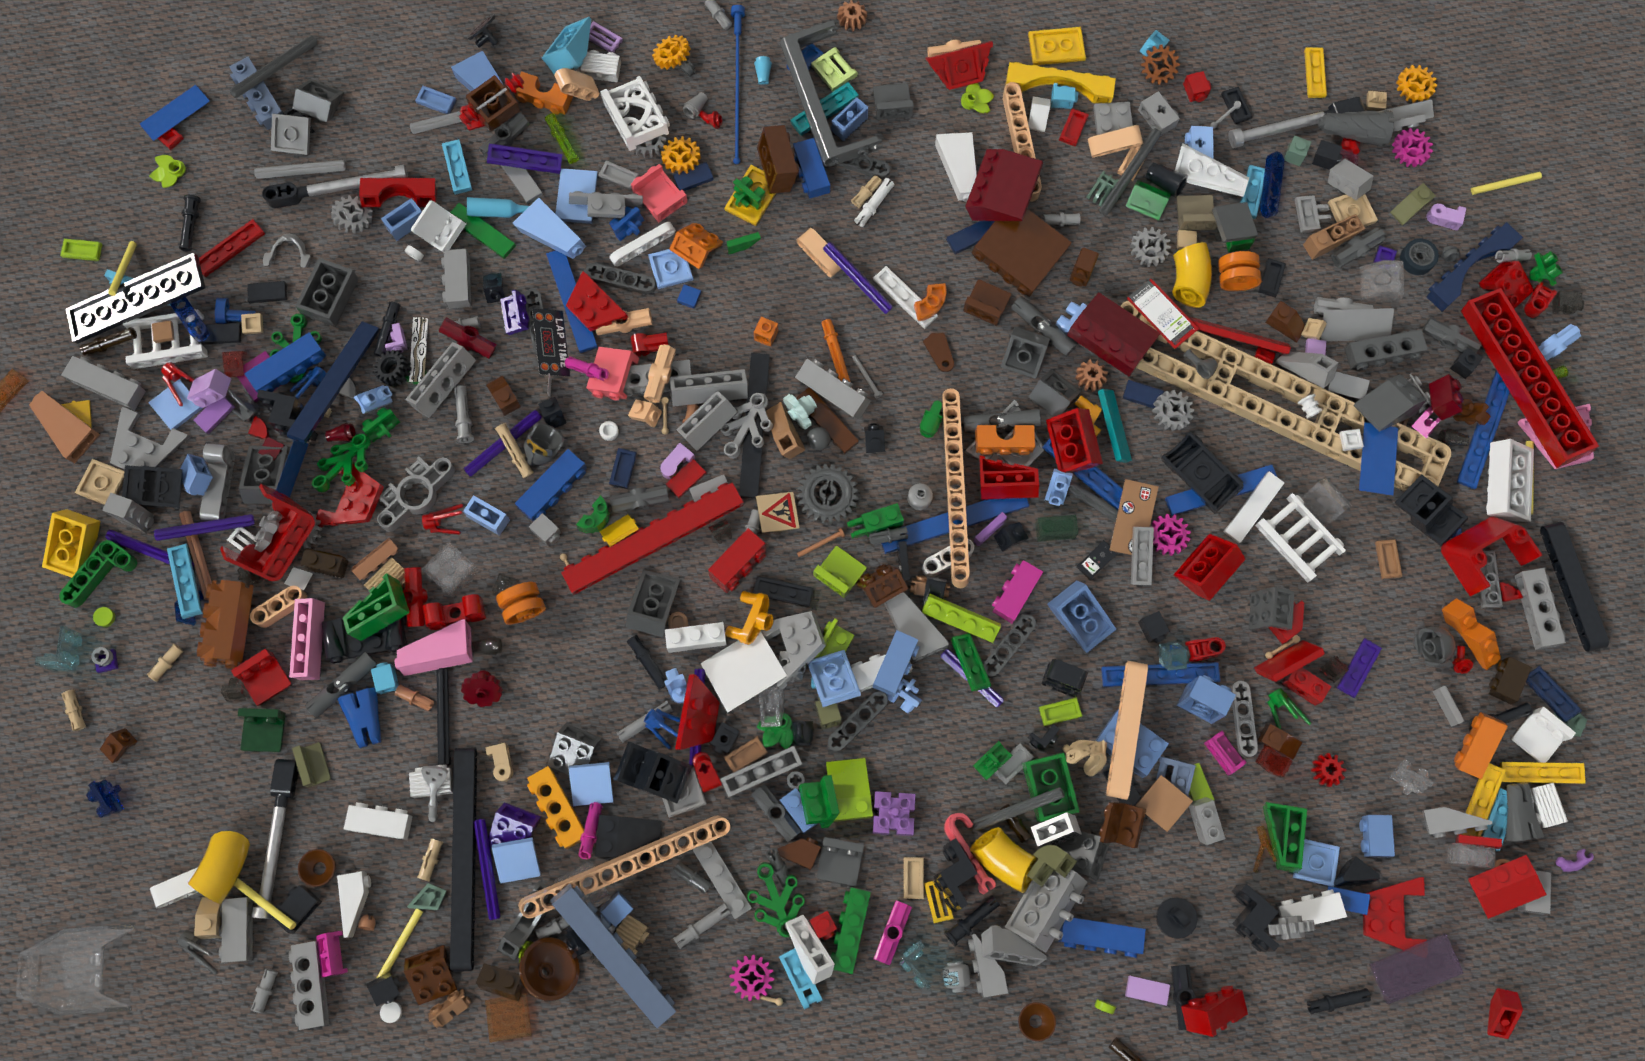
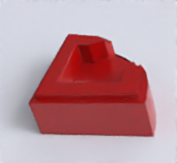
[248,416,269,440]
[1499,582,1523,602]

